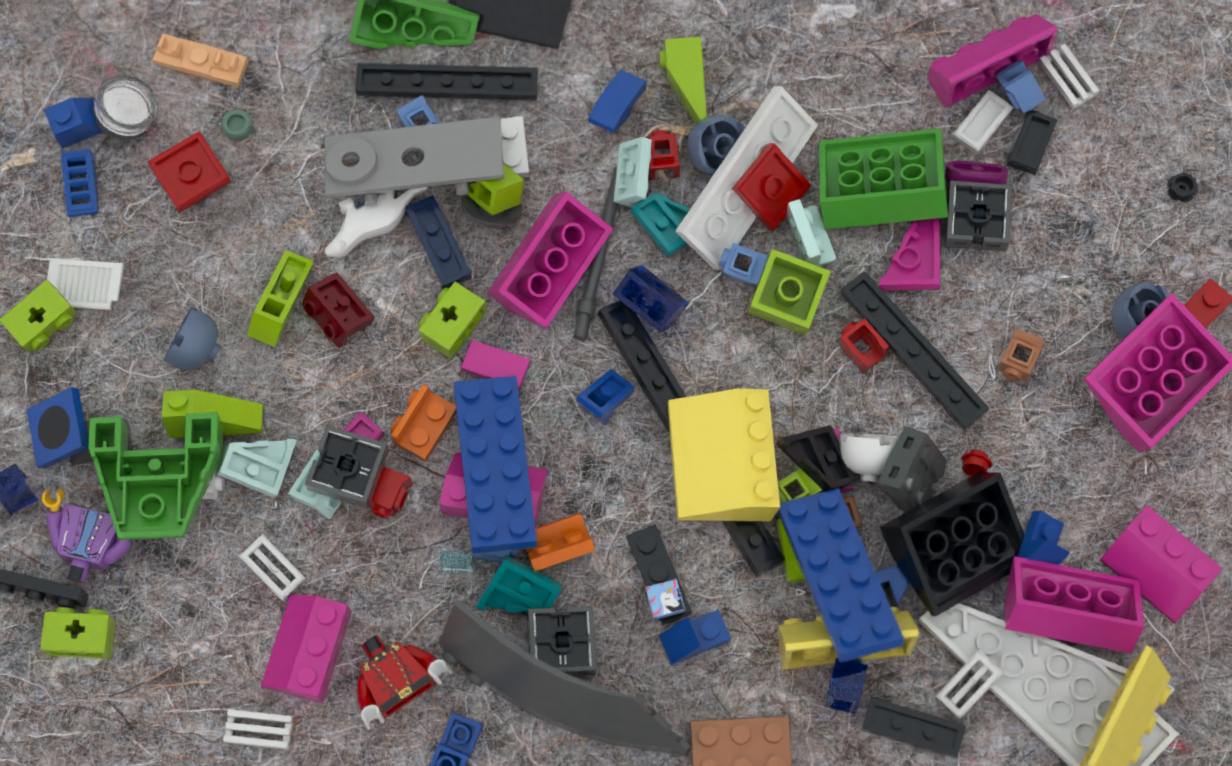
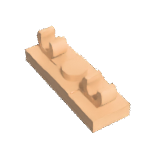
[153,34,249,87]

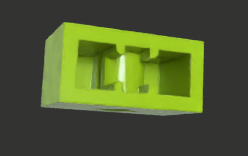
[0,279,77,353]
[418,282,487,360]
[40,607,116,659]

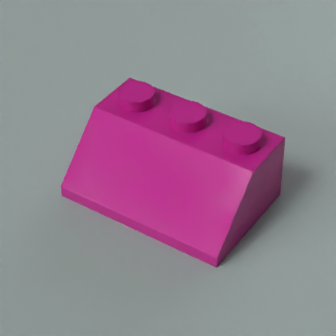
[439,453,548,528]
[1100,505,1223,624]
[261,595,352,704]

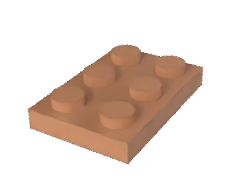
[691,716,792,766]

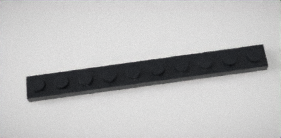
[598,298,785,577]

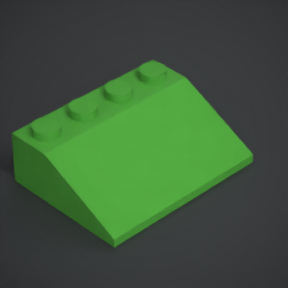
[819,128,948,230]

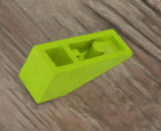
[659,37,707,124]
[454,164,524,215]
[247,250,314,347]
[162,389,264,438]

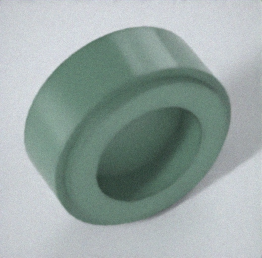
[221,109,253,141]

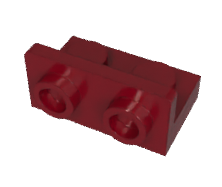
[302,272,374,348]

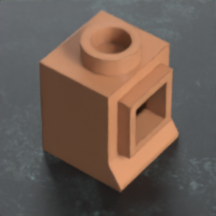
[998,328,1045,382]

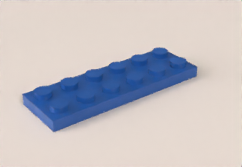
[454,376,537,554]
[778,488,904,663]

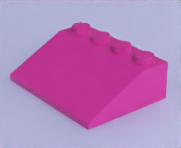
[1083,293,1232,453]

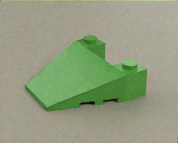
[88,412,223,540]

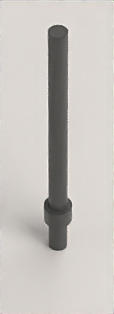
[573,167,618,340]

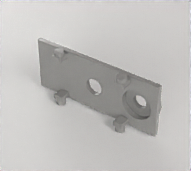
[324,116,504,206]

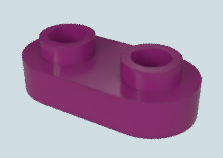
[945,160,1008,185]

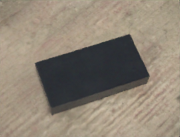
[1007,110,1058,176]

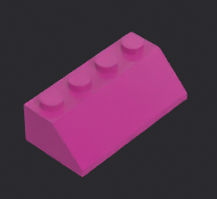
[927,14,1058,108]
[486,192,613,329]
[1004,556,1144,653]

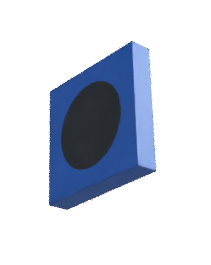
[26,387,89,469]

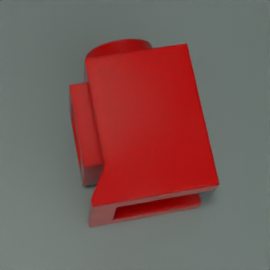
[645,130,680,180]
[839,318,889,374]
[369,467,413,519]

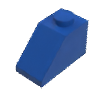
[43,98,104,149]

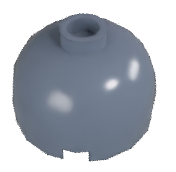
[687,115,745,175]
[1112,281,1169,339]
[163,306,221,370]

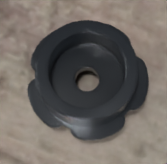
[1167,173,1198,203]

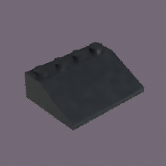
[880,472,1025,617]

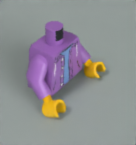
[42,488,132,584]

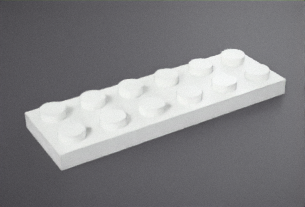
[675,86,818,270]

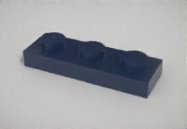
[405,196,472,289]

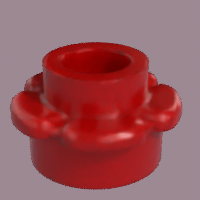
[961,450,992,476]

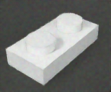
[501,116,530,177]

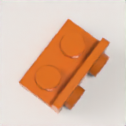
[390,384,457,462]
[526,513,595,572]

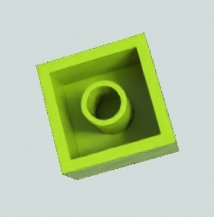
[747,249,831,335]

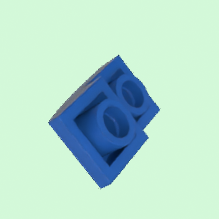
[588,70,647,133]
[430,712,484,766]

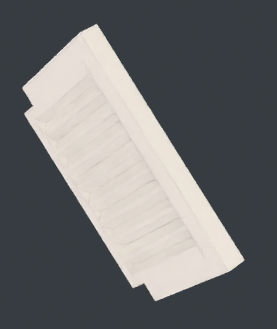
[47,258,124,310]

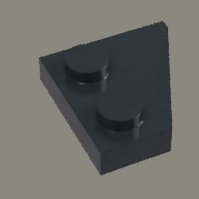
[777,425,857,492]

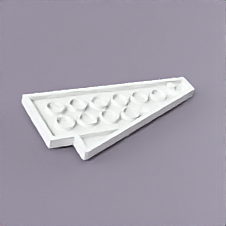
[918,603,1179,766]

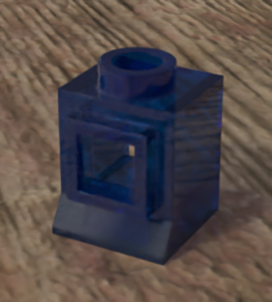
[0,463,39,515]

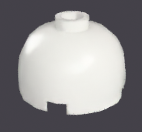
[839,433,899,481]

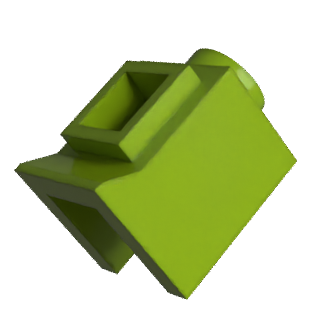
[778,468,822,503]

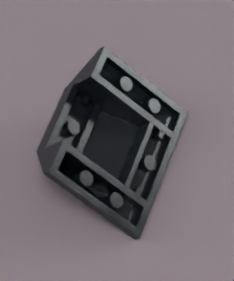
[448,0,572,49]

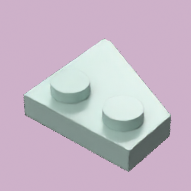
[216,439,297,498]

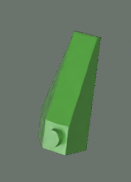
[348,0,480,49]

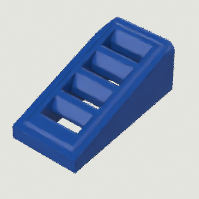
[61,149,99,217]

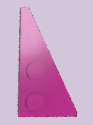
[879,218,940,290]

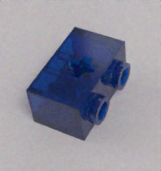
[612,265,689,332]
[824,657,868,715]

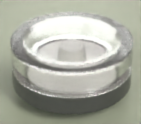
[92,75,158,140]

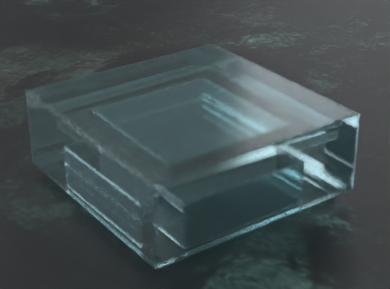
[439,551,475,572]

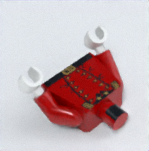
[357,635,453,730]

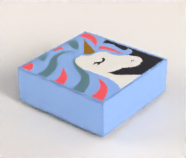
[645,579,685,620]

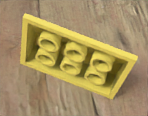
[667,388,780,521]
[777,607,919,670]
[1080,645,1172,766]

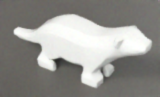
[325,187,428,258]

